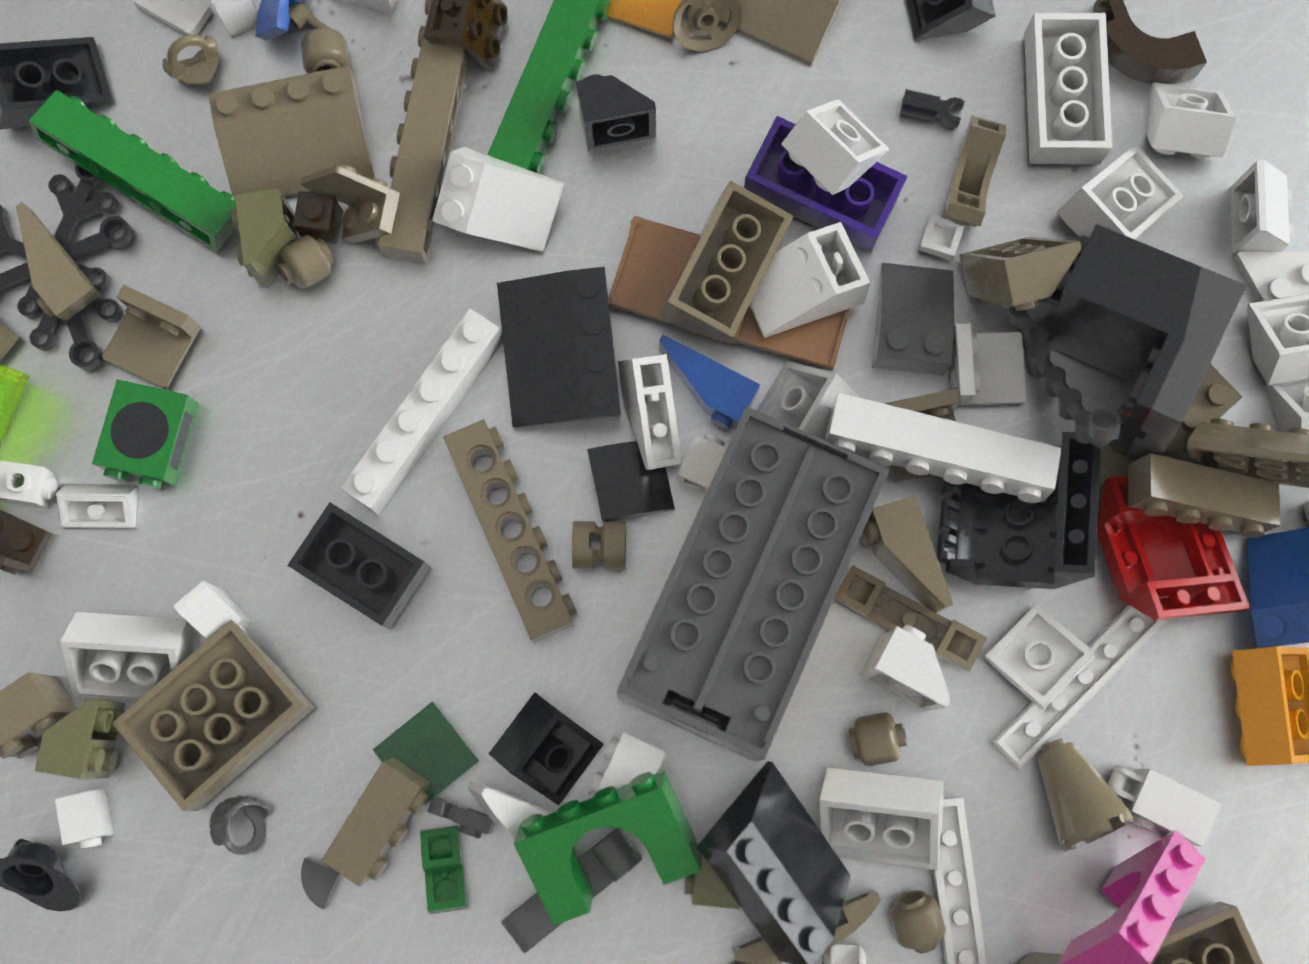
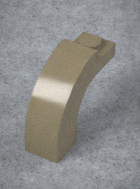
[942,115,1006,227]

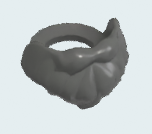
[209,796,270,855]

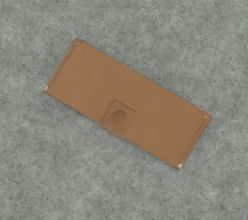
[608,216,850,370]

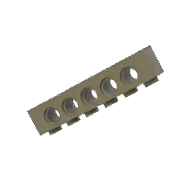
[443,419,578,643]

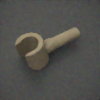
[289,3,331,30]

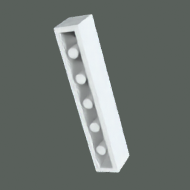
[341,308,503,516]
[825,392,1061,503]

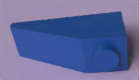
[659,335,760,430]

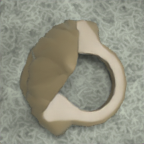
[162,35,219,85]

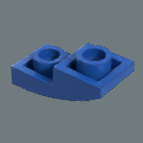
[255,0,300,41]

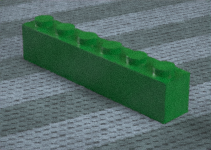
[487,0,610,174]
[29,90,236,252]

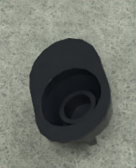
[0,839,81,912]

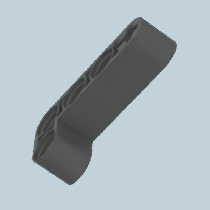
[501,828,643,953]

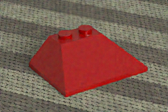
[1097,476,1250,621]

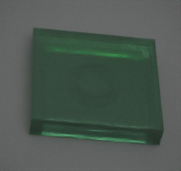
[372,701,480,806]

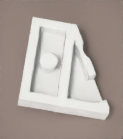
[1232,251,1309,302]

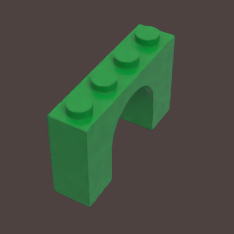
[513,771,702,926]

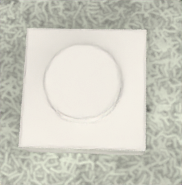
[918,213,964,261]

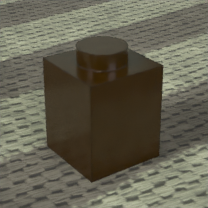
[293,191,343,244]

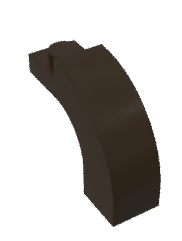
[1093,0,1207,84]

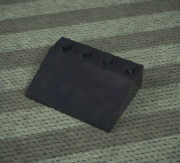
[497,267,621,428]
[697,761,851,964]

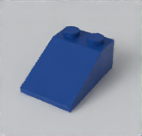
[1247,527,1309,648]

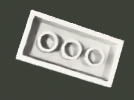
[1024,13,1113,164]

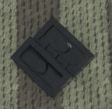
[587,441,675,523]

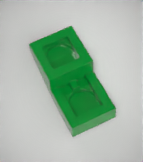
[420,826,468,914]

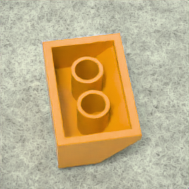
[1230,647,1309,766]

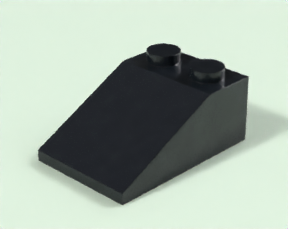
[0,37,112,130]

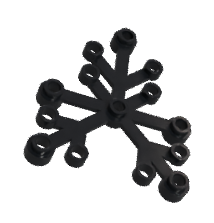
[0,164,133,371]

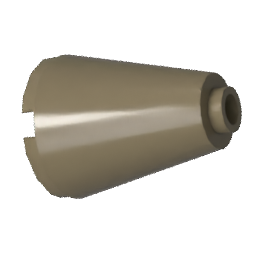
[1038,738,1134,852]

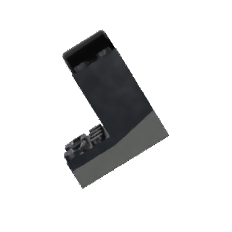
[1026,224,1247,460]

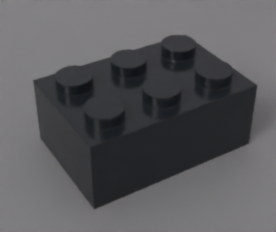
[287,502,431,630]

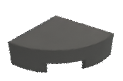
[301,857,341,910]

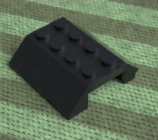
[936,432,1101,589]

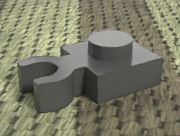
[427,796,495,839]

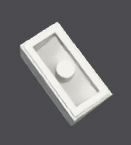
[56,484,138,528]

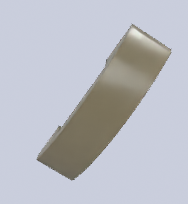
[835,565,987,671]
[732,889,881,964]

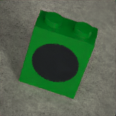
[92,379,199,489]

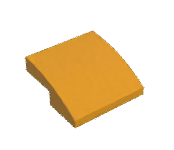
[608,0,683,39]

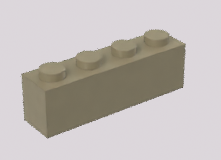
[1128,453,1281,538]

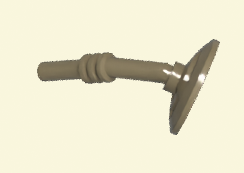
[672,0,741,51]

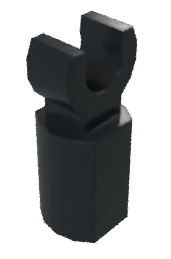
[900,89,965,128]

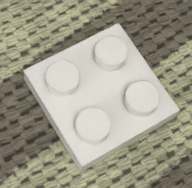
[985,603,1096,710]

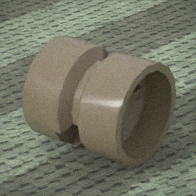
[572,521,626,570]

